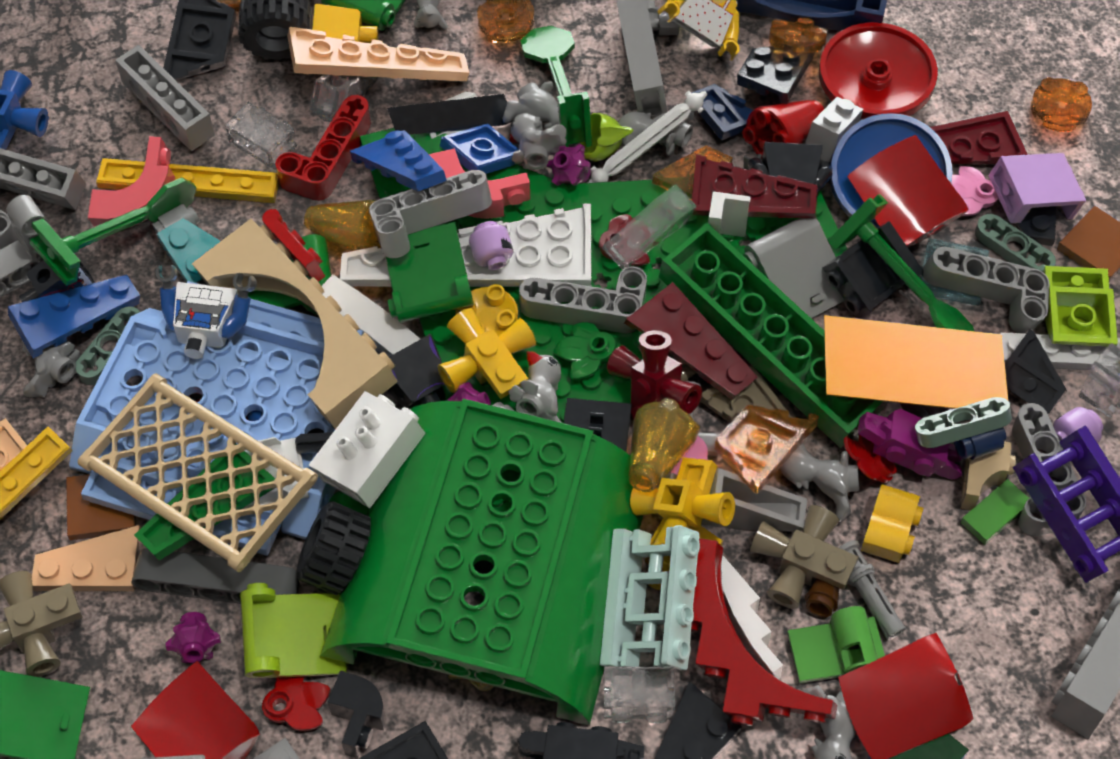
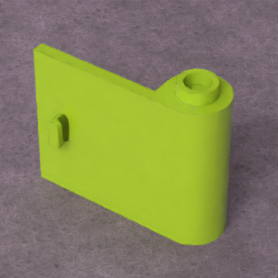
[240,583,347,678]

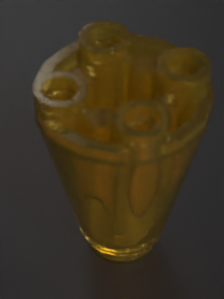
[304,199,381,252]
[629,398,700,492]

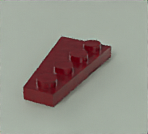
[930,111,1028,164]
[691,154,818,219]
[624,282,758,400]

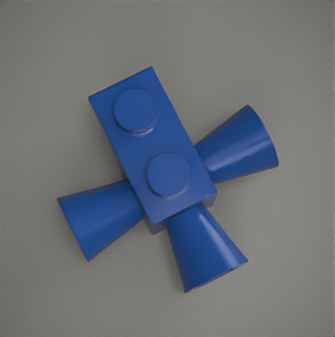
[0,70,49,150]

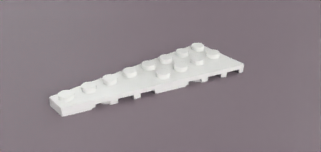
[340,204,591,287]

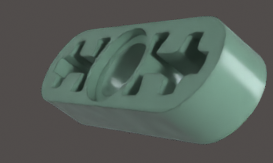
[975,214,1056,272]
[75,307,140,385]
[915,397,1012,448]

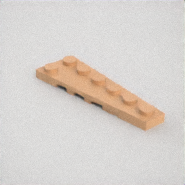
[287,27,469,81]

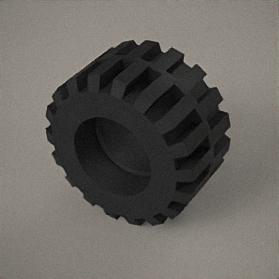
[238,0,312,60]
[297,501,371,595]

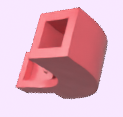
[88,136,175,227]
[429,148,530,218]

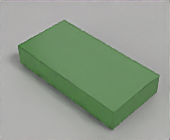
[961,479,1029,545]

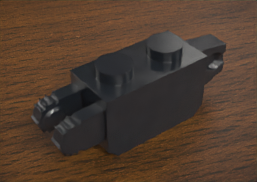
[517,722,644,759]

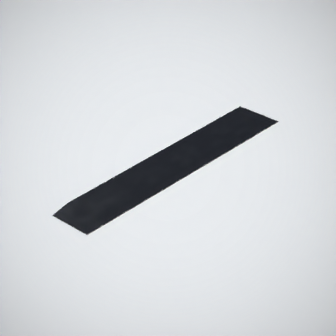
[387,94,513,135]

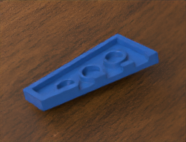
[350,130,447,192]
[8,274,140,359]

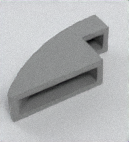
[665,468,807,531]

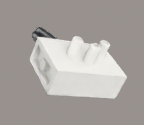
[295,391,426,508]

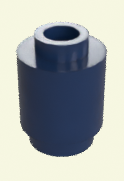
[954,427,1007,460]

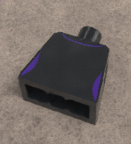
[388,334,445,408]

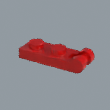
[262,209,325,282]

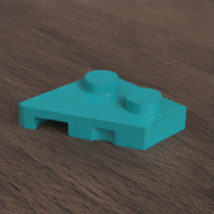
[156,218,221,283]

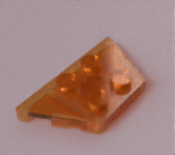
[714,405,819,494]

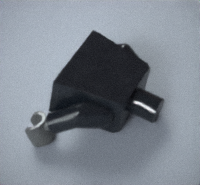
[744,142,833,191]

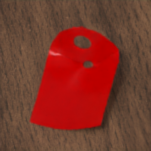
[847,135,969,248]
[838,633,974,759]
[131,661,260,759]

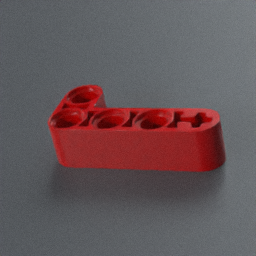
[275,95,371,201]

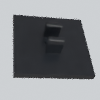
[564,398,631,452]

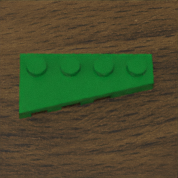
[134,444,275,560]

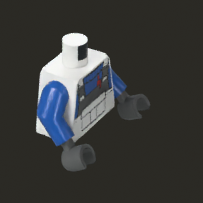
[155,265,257,359]

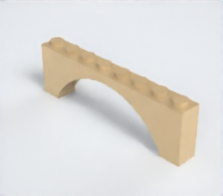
[192,219,398,429]

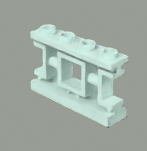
[600,525,700,671]

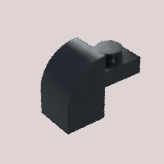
[328,670,386,758]

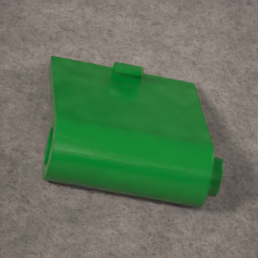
[385,222,474,323]
[0,670,90,759]

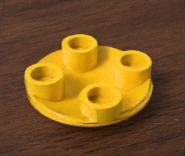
[455,284,518,336]

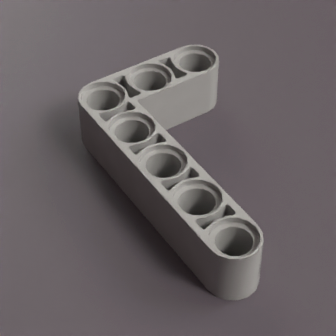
[0,195,49,298]

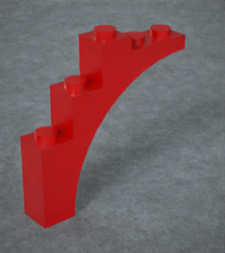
[691,538,838,726]

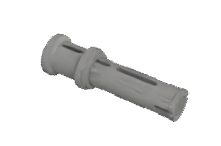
[838,540,906,640]

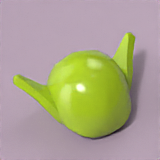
[580,113,633,162]

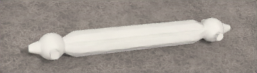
[588,91,708,183]

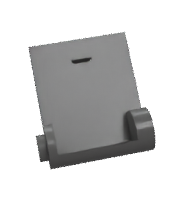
[743,218,844,318]

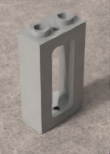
[616,0,668,118]

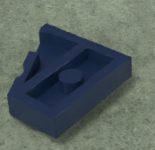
[691,84,753,141]

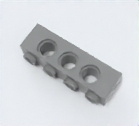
[115,45,215,151]
[0,148,86,210]

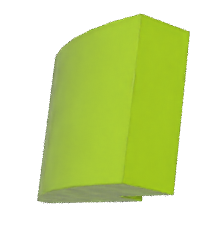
[1043,266,1118,347]

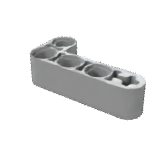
[369,170,492,258]
[923,247,1050,334]
[519,267,647,333]
[1012,403,1086,536]

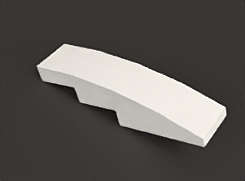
[322,274,420,356]
[721,556,783,679]

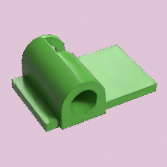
[787,606,885,684]

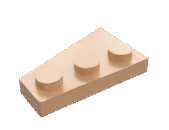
[32,525,141,591]

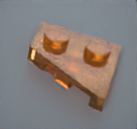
[652,145,733,202]

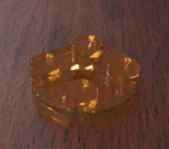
[477,0,534,43]
[769,18,827,53]
[1031,77,1092,132]

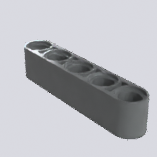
[131,548,300,604]

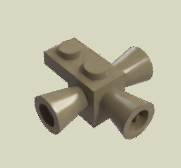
[750,505,859,609]
[0,571,83,677]

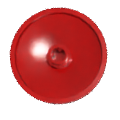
[819,22,938,119]

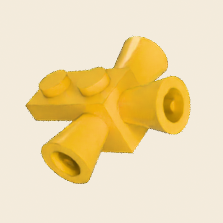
[437,308,536,399]
[630,457,735,545]

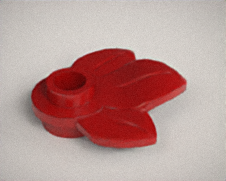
[843,434,897,483]
[262,676,330,731]

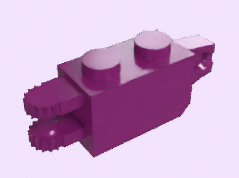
[858,409,962,480]

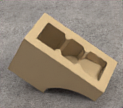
[961,441,1016,510]

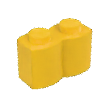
[861,484,924,563]

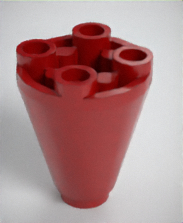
[742,100,824,159]

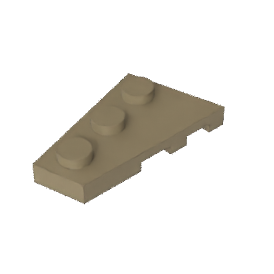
[700,366,807,458]

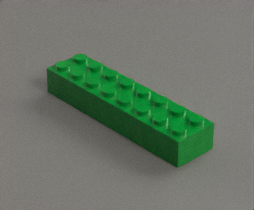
[659,223,888,448]

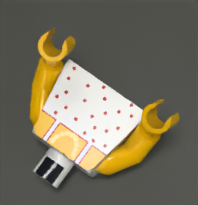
[657,0,740,61]

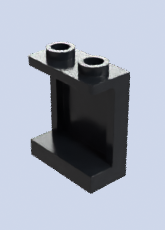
[822,221,924,318]

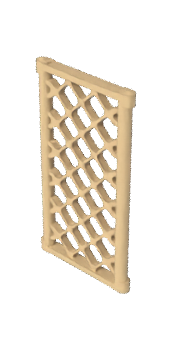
[78,373,318,572]

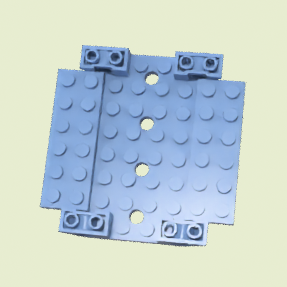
[69,281,363,556]

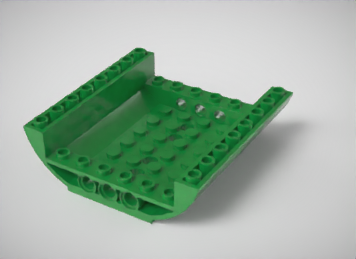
[321,399,652,726]

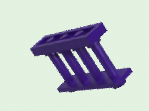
[1012,425,1120,583]

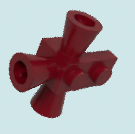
[607,330,702,432]

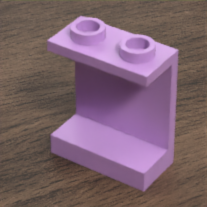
[988,153,1086,223]

